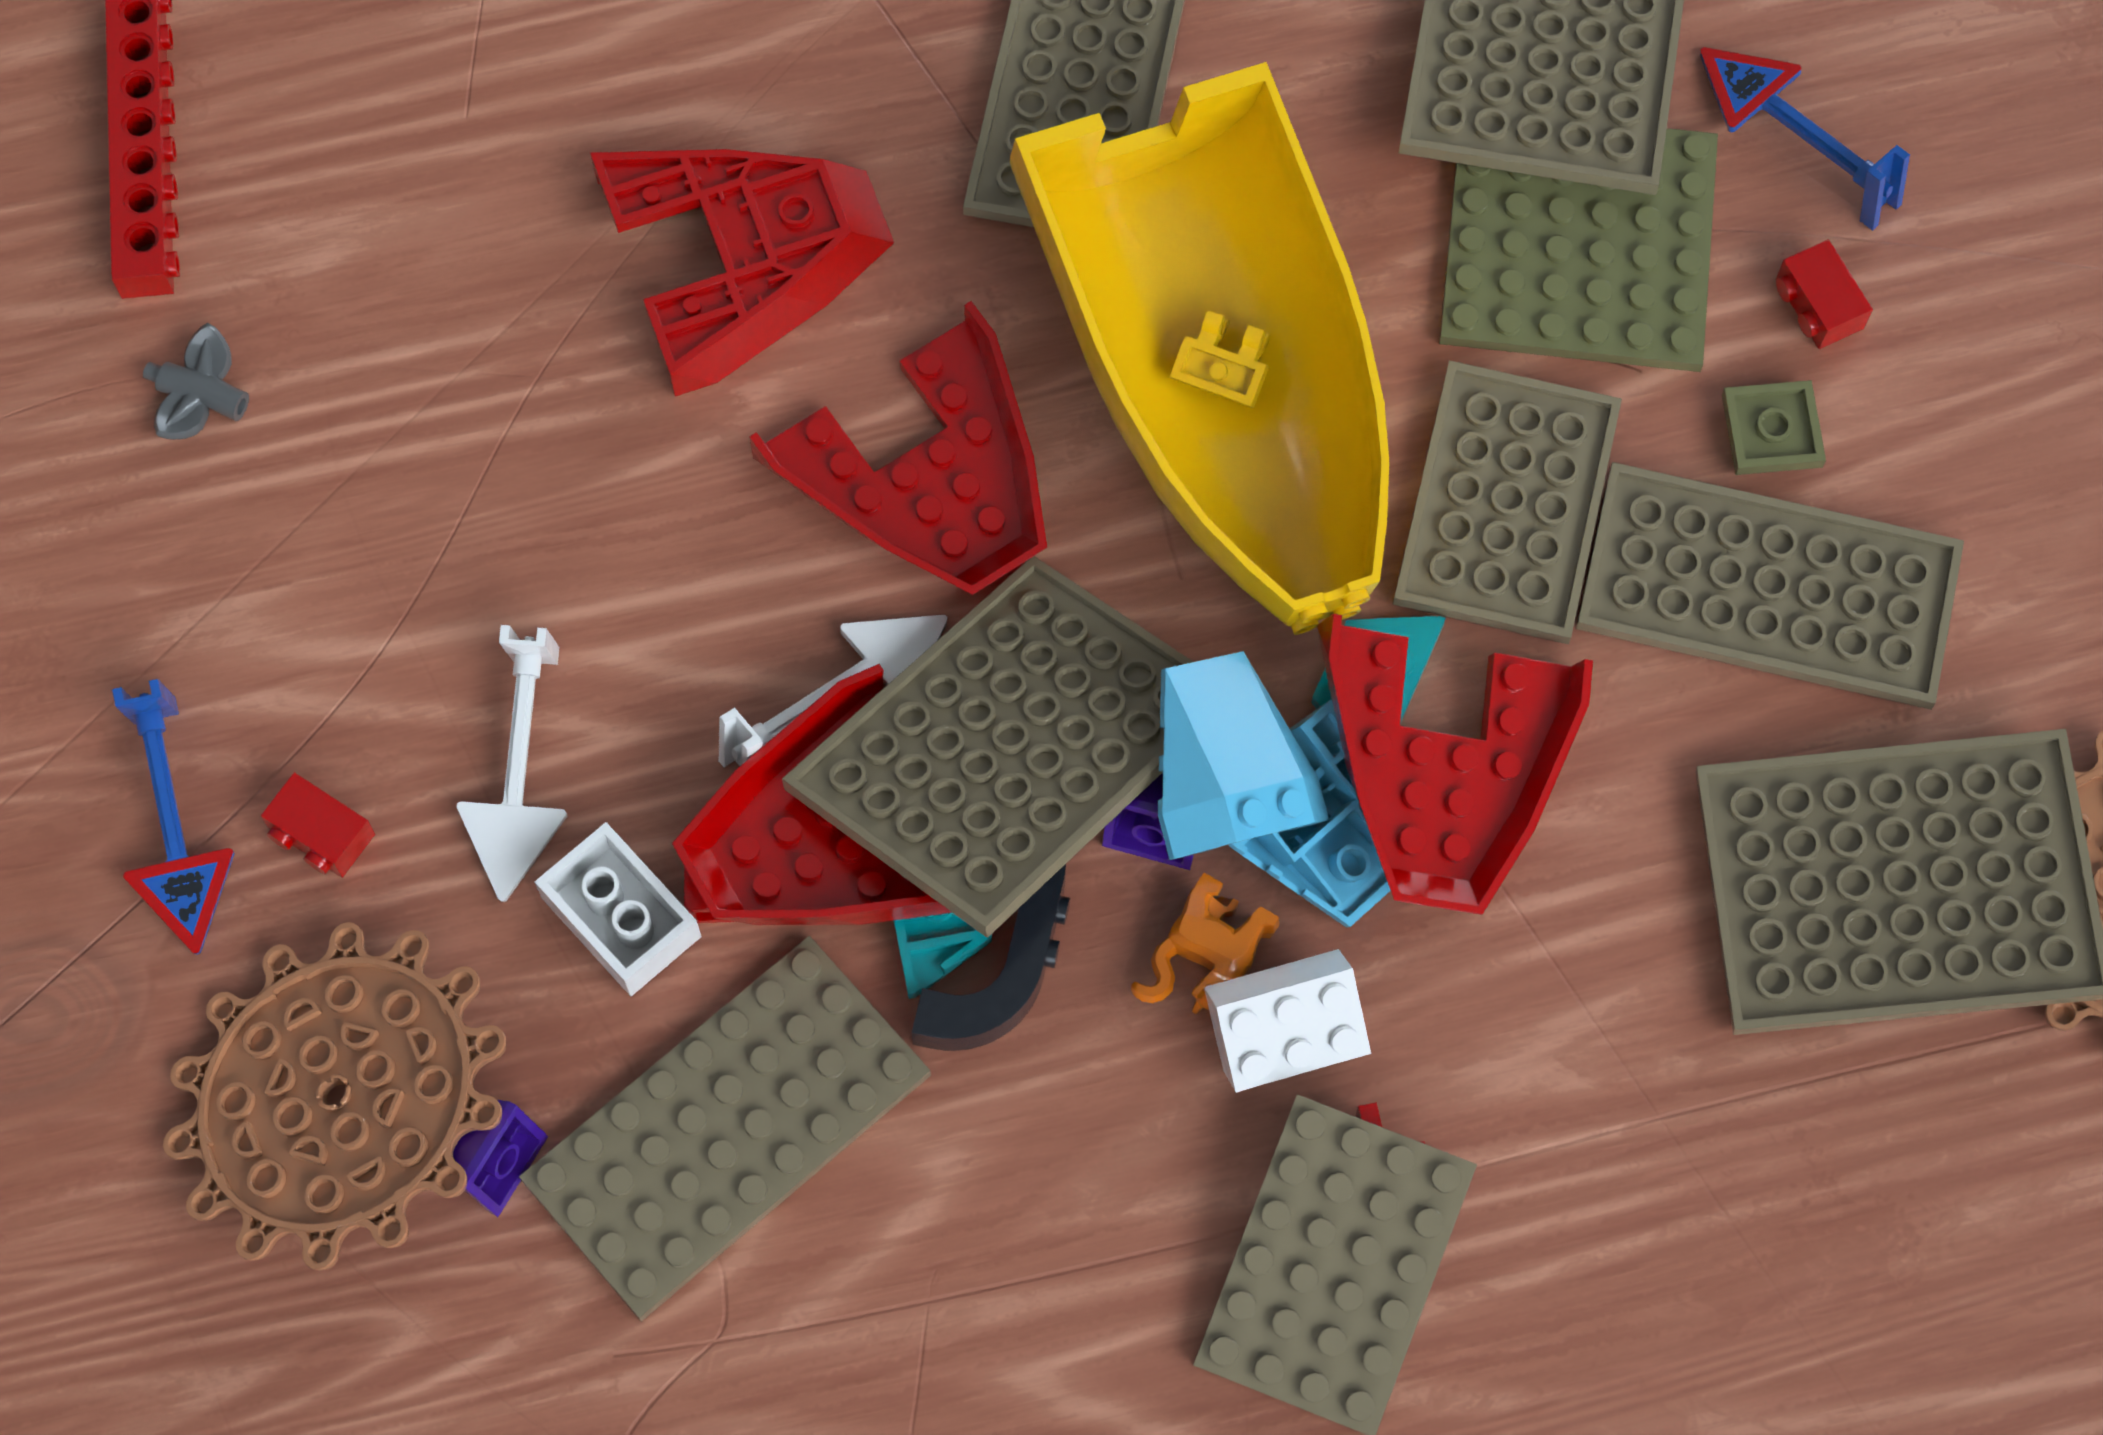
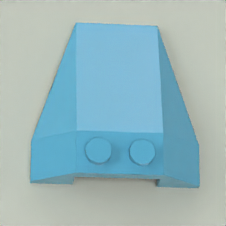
[1158,651,1329,860]
[1229,700,1391,928]

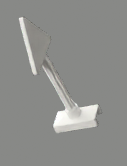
[719,615,947,767]
[457,625,567,902]

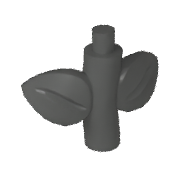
[143,323,249,440]

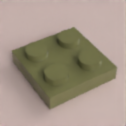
[1722,380,1826,475]

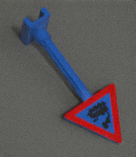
[1700,47,1910,231]
[112,679,235,955]

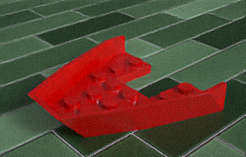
[590,149,894,397]
[749,301,1047,595]
[1316,614,1593,915]
[672,664,952,925]

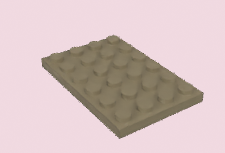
[1393,360,1622,645]
[1193,1094,1477,1435]

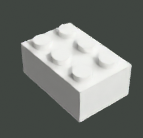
[534,822,702,997]
[1204,949,1371,1092]

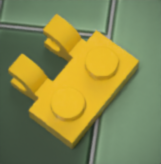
[1169,310,1271,408]

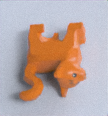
[1131,872,1280,1015]

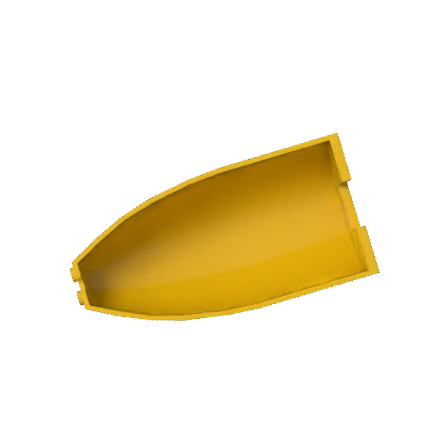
[1010,62,1389,635]

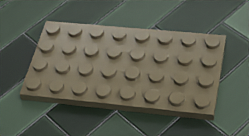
[963,0,1185,227]
[1576,462,1964,710]
[519,936,931,1322]

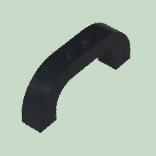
[911,864,1070,1051]

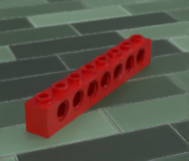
[105,0,180,299]

